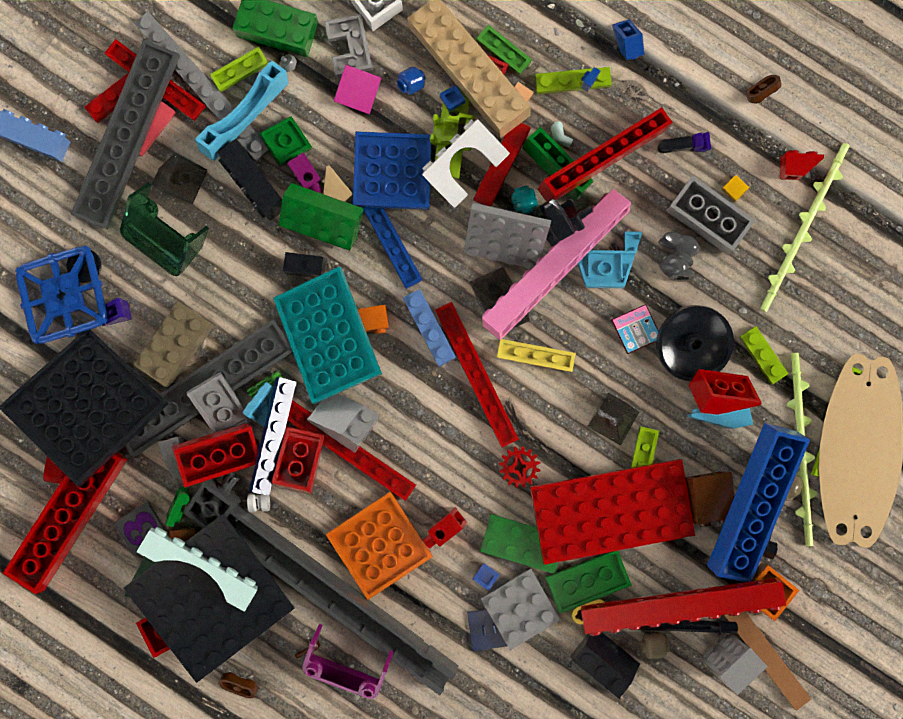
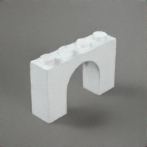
[422,119,510,208]

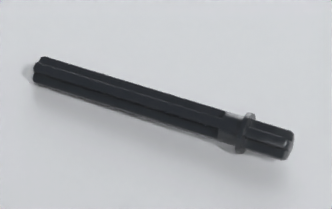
[638,619,738,635]

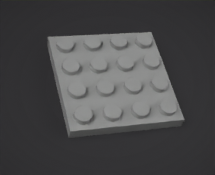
[463,203,551,269]

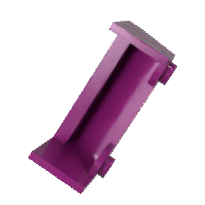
[302,624,393,699]

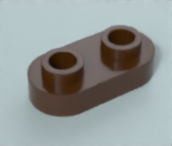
[746,75,782,104]
[218,672,258,699]

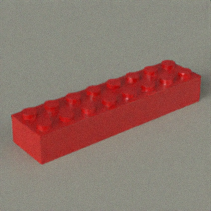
[2,452,128,594]

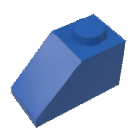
[612,19,645,60]

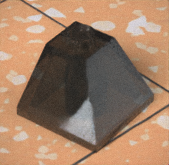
[151,153,207,204]
[587,392,639,446]

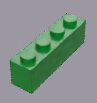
[522,127,594,201]

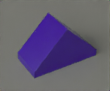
[102,298,132,326]

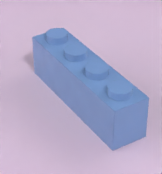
[0,109,71,162]
[403,289,456,367]

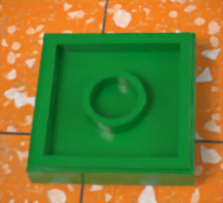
[259,116,312,167]

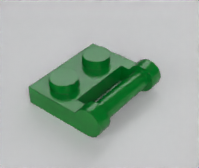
[165,486,189,527]

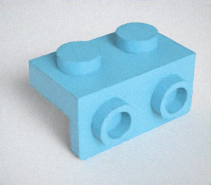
[242,382,274,428]

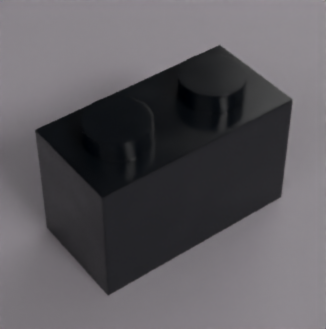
[283,252,326,278]

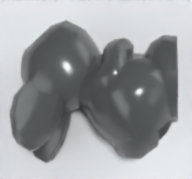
[658,232,700,282]

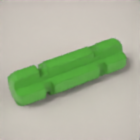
[247,371,283,398]

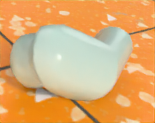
[551,121,573,148]

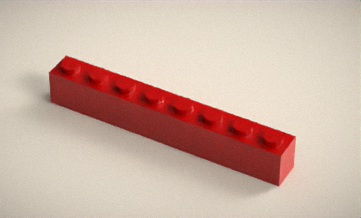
[537,107,673,202]

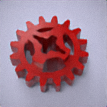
[499,446,541,488]

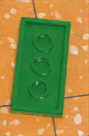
[545,551,632,614]

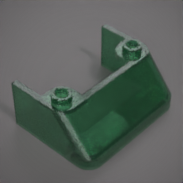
[120,182,209,276]

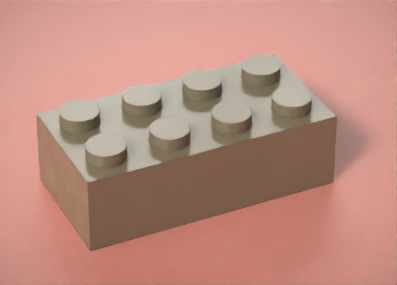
[133,301,215,387]

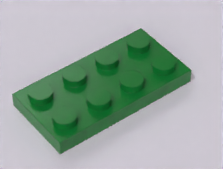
[480,514,558,574]

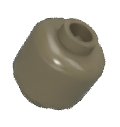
[639,632,670,659]

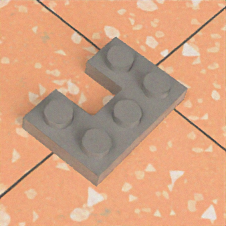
[324,14,373,77]

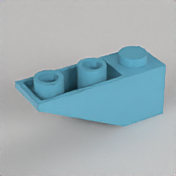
[687,408,753,429]

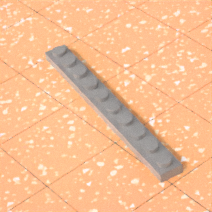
[134,12,269,162]

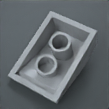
[307,394,379,453]

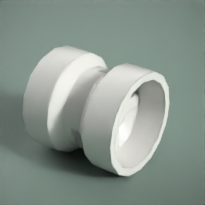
[247,493,270,513]

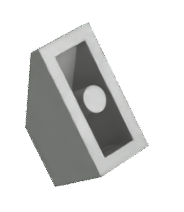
[158,437,184,479]

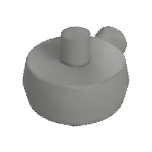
[280,54,297,72]

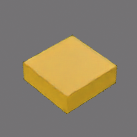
[721,175,750,202]

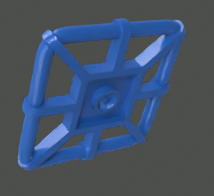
[15,246,108,344]

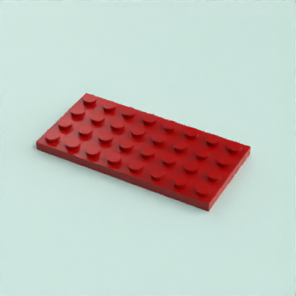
[530,459,695,565]

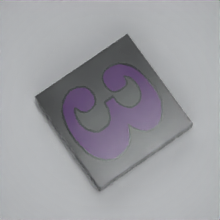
[114,502,168,556]

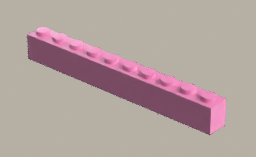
[482,189,631,340]

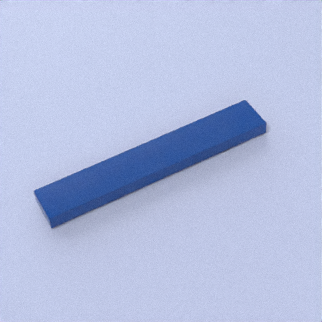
[362,207,423,289]

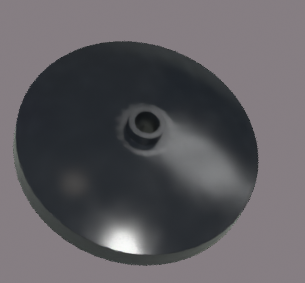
[656,305,734,382]

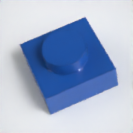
[581,67,600,92]
[439,85,465,112]
[473,563,500,591]

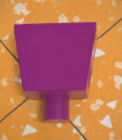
[288,152,324,194]

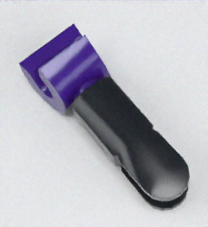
[657,132,712,154]

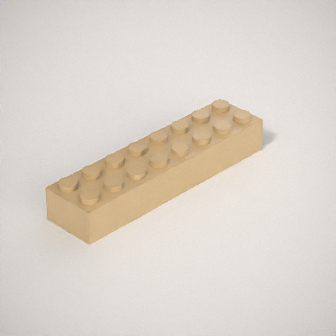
[407,0,531,138]

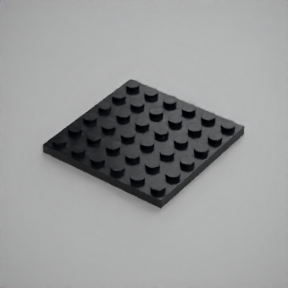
[0,329,168,488]
[123,513,295,683]

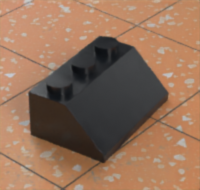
[570,632,640,699]

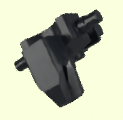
[539,198,594,246]

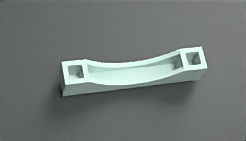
[136,527,258,612]

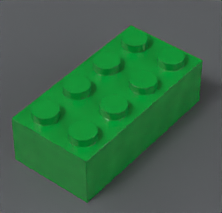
[232,0,319,57]
[278,183,364,251]

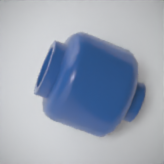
[397,67,426,95]

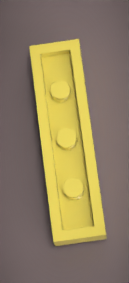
[497,339,576,372]

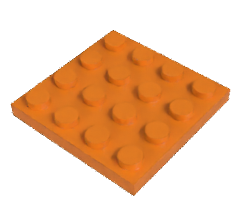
[325,491,433,600]

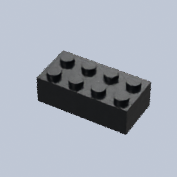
[217,139,282,221]

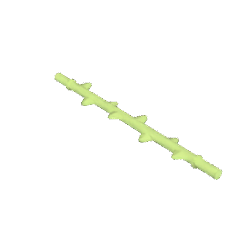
[760,143,850,312]
[787,353,817,546]

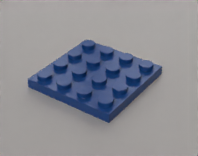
[353,131,431,210]

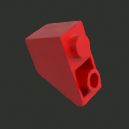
[780,150,824,180]

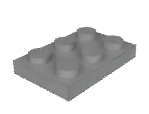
[187,372,252,433]

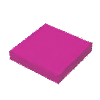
[334,65,382,114]

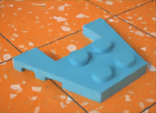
[577,232,642,288]

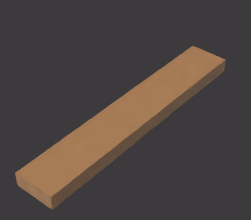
[724,612,811,711]

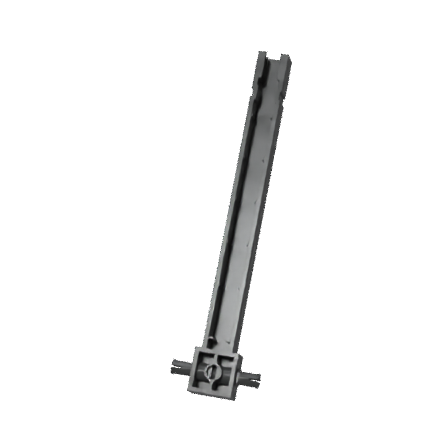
[183,472,459,696]

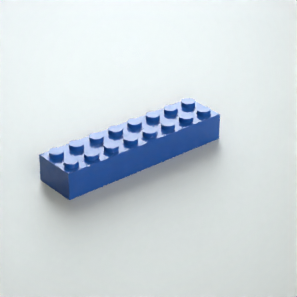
[707,423,810,582]

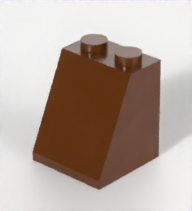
[685,471,734,527]

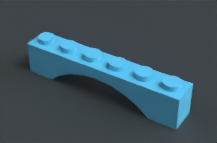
[195,60,289,161]

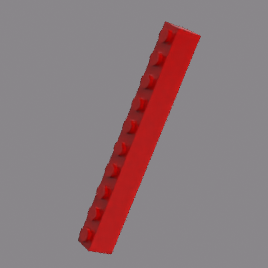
[581,577,786,636]

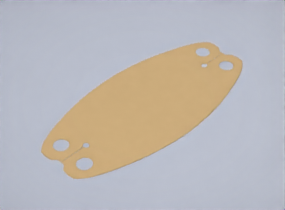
[819,354,903,548]

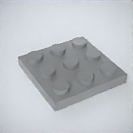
[480,568,560,650]

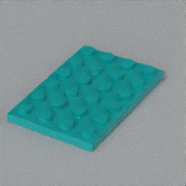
[273,267,382,404]

